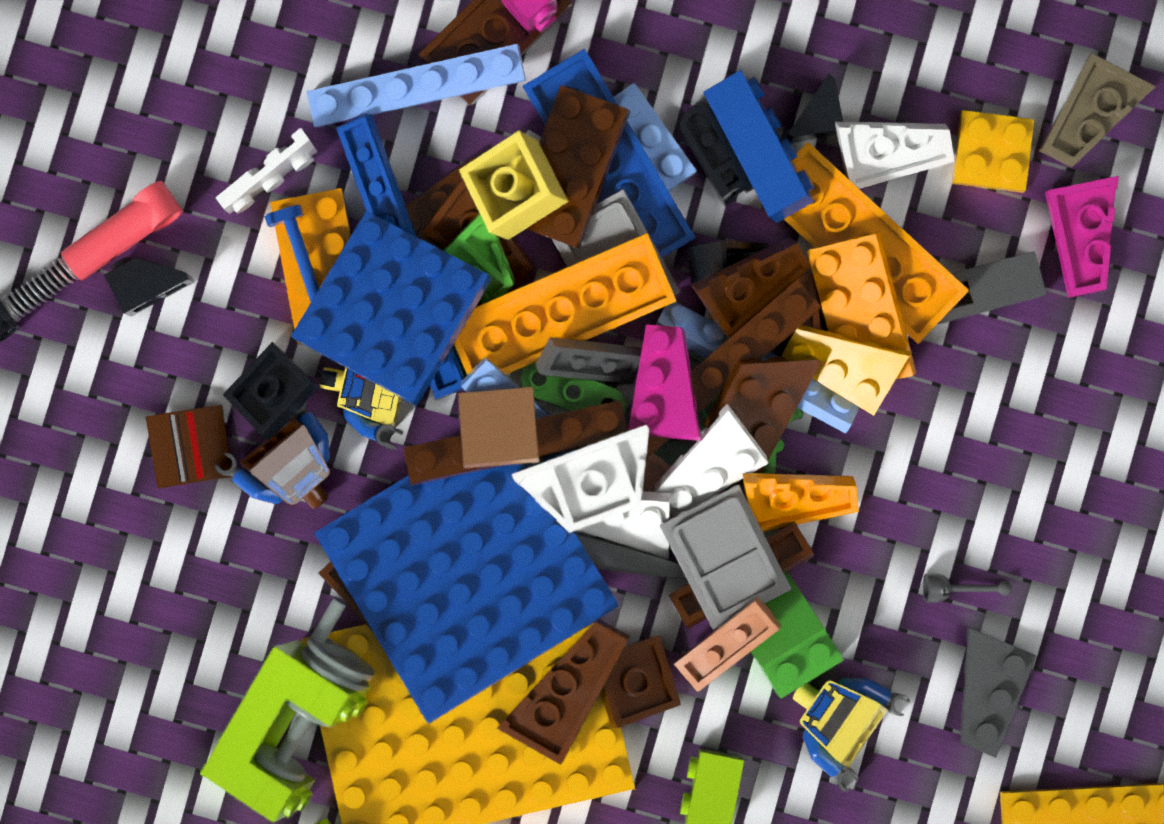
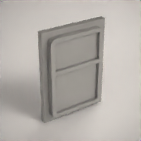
[552,189,681,333]
[659,484,791,630]

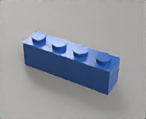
[703,70,815,223]

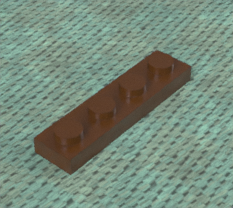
[668,522,814,629]

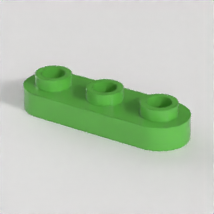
[521,362,626,413]

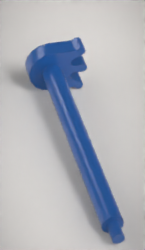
[264,205,319,302]

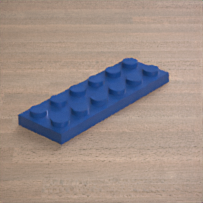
[522,49,696,258]

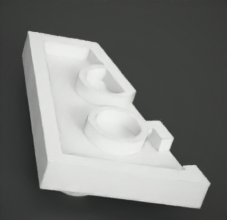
[579,491,671,559]

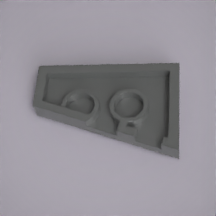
[960,627,1037,758]

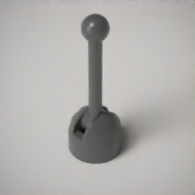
[923,573,1012,603]

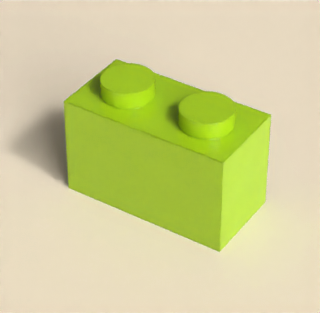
[680,748,744,824]

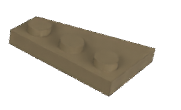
[1039,53,1156,167]

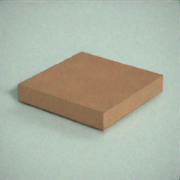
[458,387,539,468]

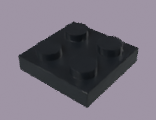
[223,342,319,441]

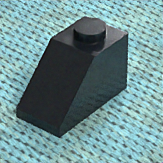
[688,241,769,283]
[104,257,195,317]

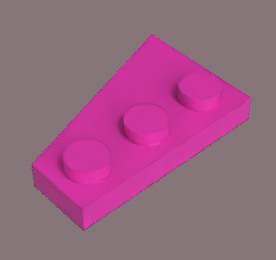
[1045,176,1119,298]
[628,324,703,441]

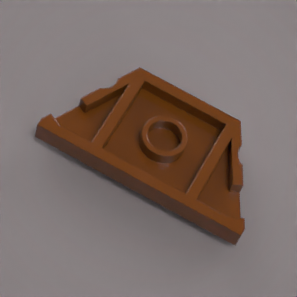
[704,355,821,473]

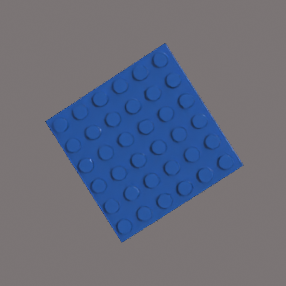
[314,463,620,724]

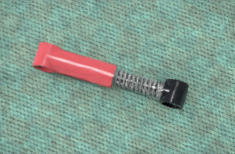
[0,181,183,342]

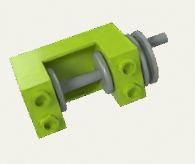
[200,597,375,823]

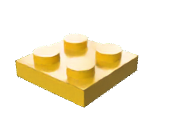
[952,110,1034,193]

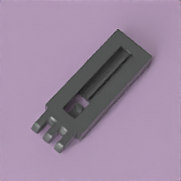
[938,251,1047,325]

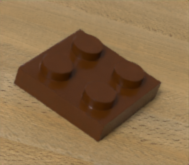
[601,635,681,729]

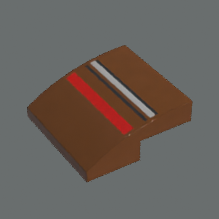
[145,405,232,489]

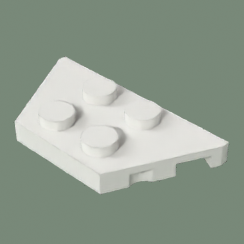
[512,425,649,533]

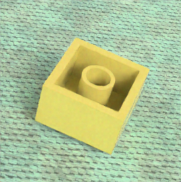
[459,131,568,240]

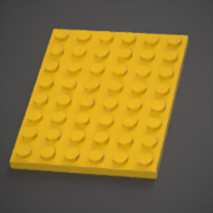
[301,623,635,824]

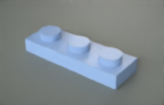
[614,83,697,192]

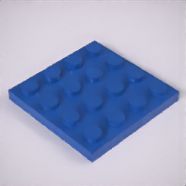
[291,211,492,407]

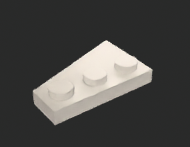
[835,122,955,189]
[216,128,318,214]
[654,404,768,517]

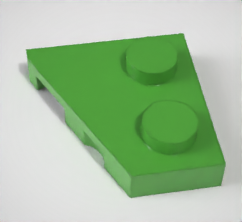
[443,213,515,303]

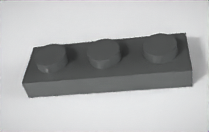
[535,337,642,384]

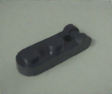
[680,106,754,206]

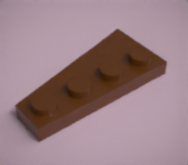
[497,618,631,765]

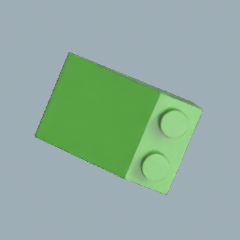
[751,572,844,698]

